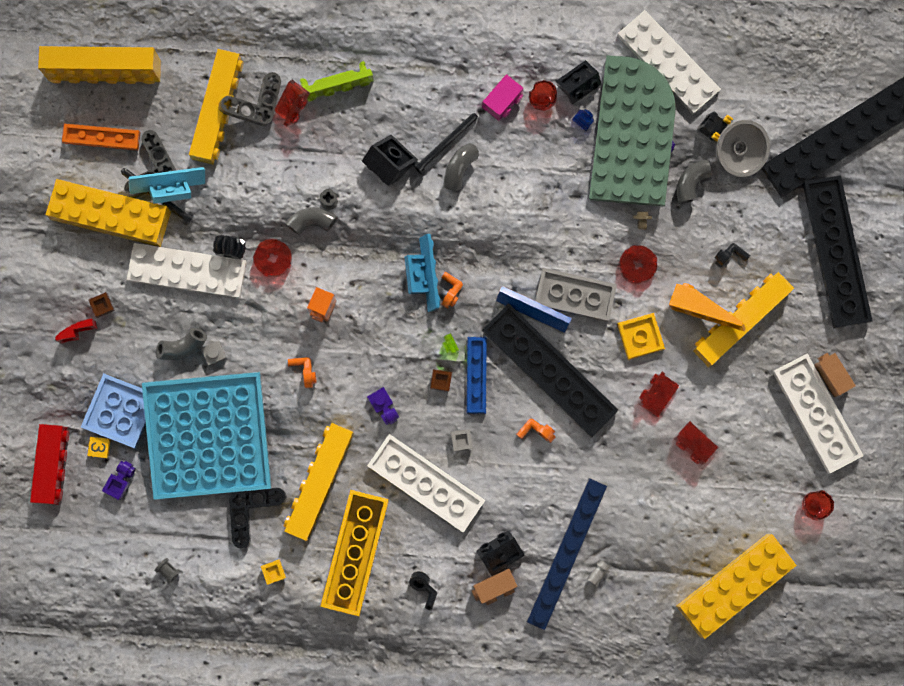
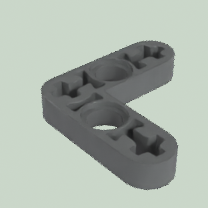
[219,72,281,126]
[124,130,176,198]

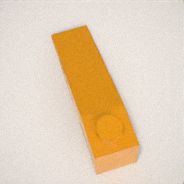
[669,283,746,332]

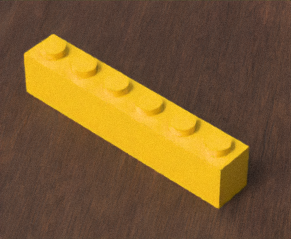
[189,49,244,165]
[693,272,794,368]
[283,423,354,541]

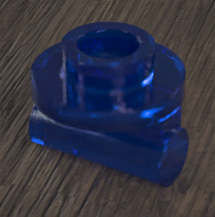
[572,109,594,131]

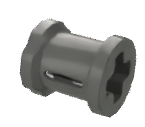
[320,189,338,210]
[154,558,181,584]

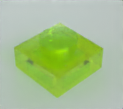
[442,333,459,356]

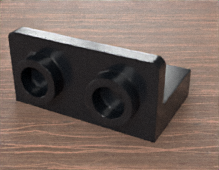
[556,60,601,105]
[476,531,525,576]

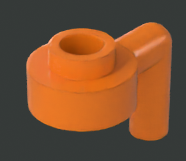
[441,272,463,309]
[288,357,317,388]
[516,419,556,443]

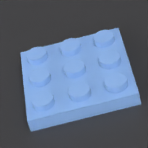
[81,373,146,449]

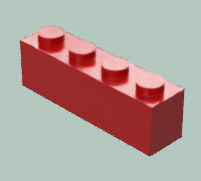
[30,424,69,505]

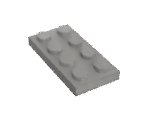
[535,268,617,322]

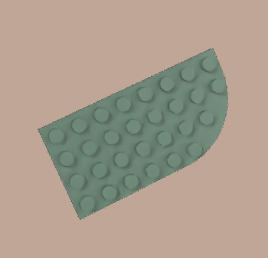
[589,55,675,207]

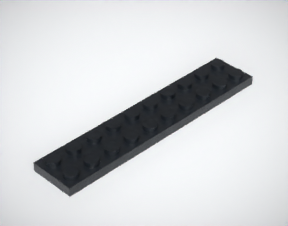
[761,77,904,198]

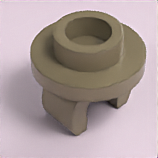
[633,211,652,230]

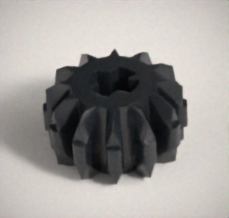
[213,235,246,259]

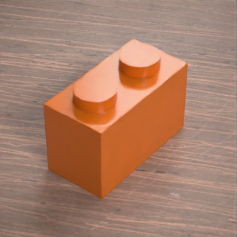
[307,287,337,323]

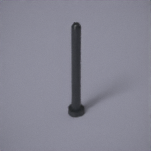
[413,113,478,174]
[121,168,194,225]

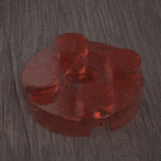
[253,239,292,277]
[619,245,657,284]

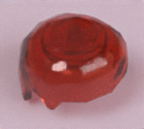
[529,80,557,111]
[801,490,834,521]

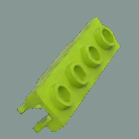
[299,61,374,102]

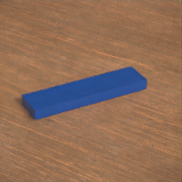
[496,286,572,333]
[467,337,487,414]

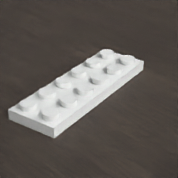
[617,10,721,115]
[127,243,247,299]
[772,353,864,474]
[367,434,485,532]

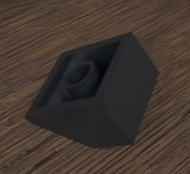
[362,135,418,186]

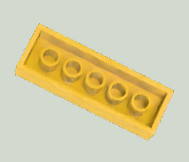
[38,46,161,84]
[45,179,171,247]
[320,490,389,616]
[676,534,797,639]

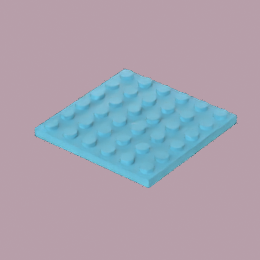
[142,372,271,499]

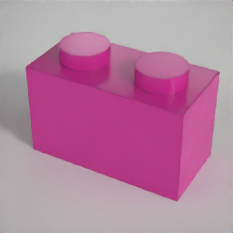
[482,74,524,121]

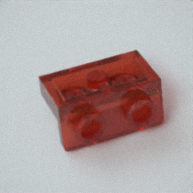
[275,79,310,127]
[638,371,680,417]
[673,421,719,465]

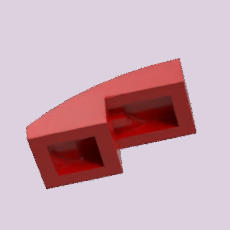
[55,318,97,343]

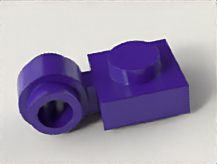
[367,387,400,425]
[102,461,136,500]

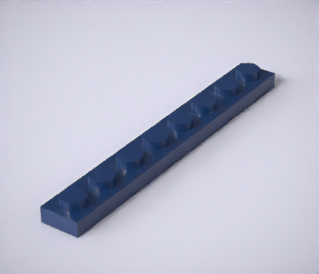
[526,478,607,630]

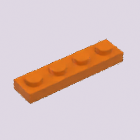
[62,124,141,151]

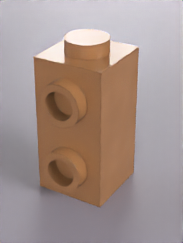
[814,353,856,398]
[472,568,518,605]

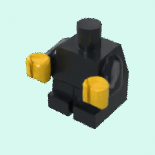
[697,111,733,142]

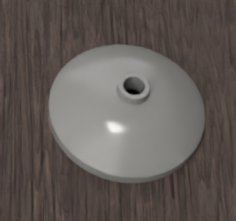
[716,120,770,177]

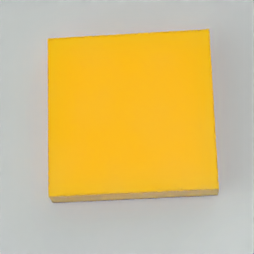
[617,313,665,360]

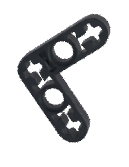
[229,488,287,548]

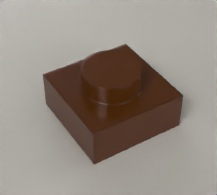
[89,292,115,318]
[430,369,452,392]

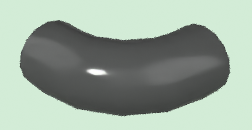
[443,143,479,190]
[677,159,711,204]
[285,207,338,235]
[156,328,207,361]

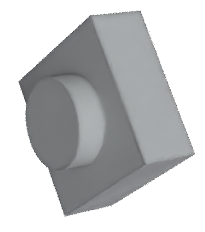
[201,340,227,366]
[451,429,473,452]

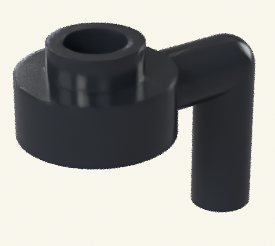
[714,243,751,268]
[409,571,437,610]

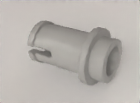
[587,561,610,586]

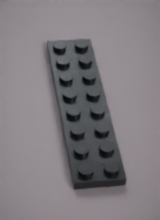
[803,175,873,329]
[482,303,619,438]

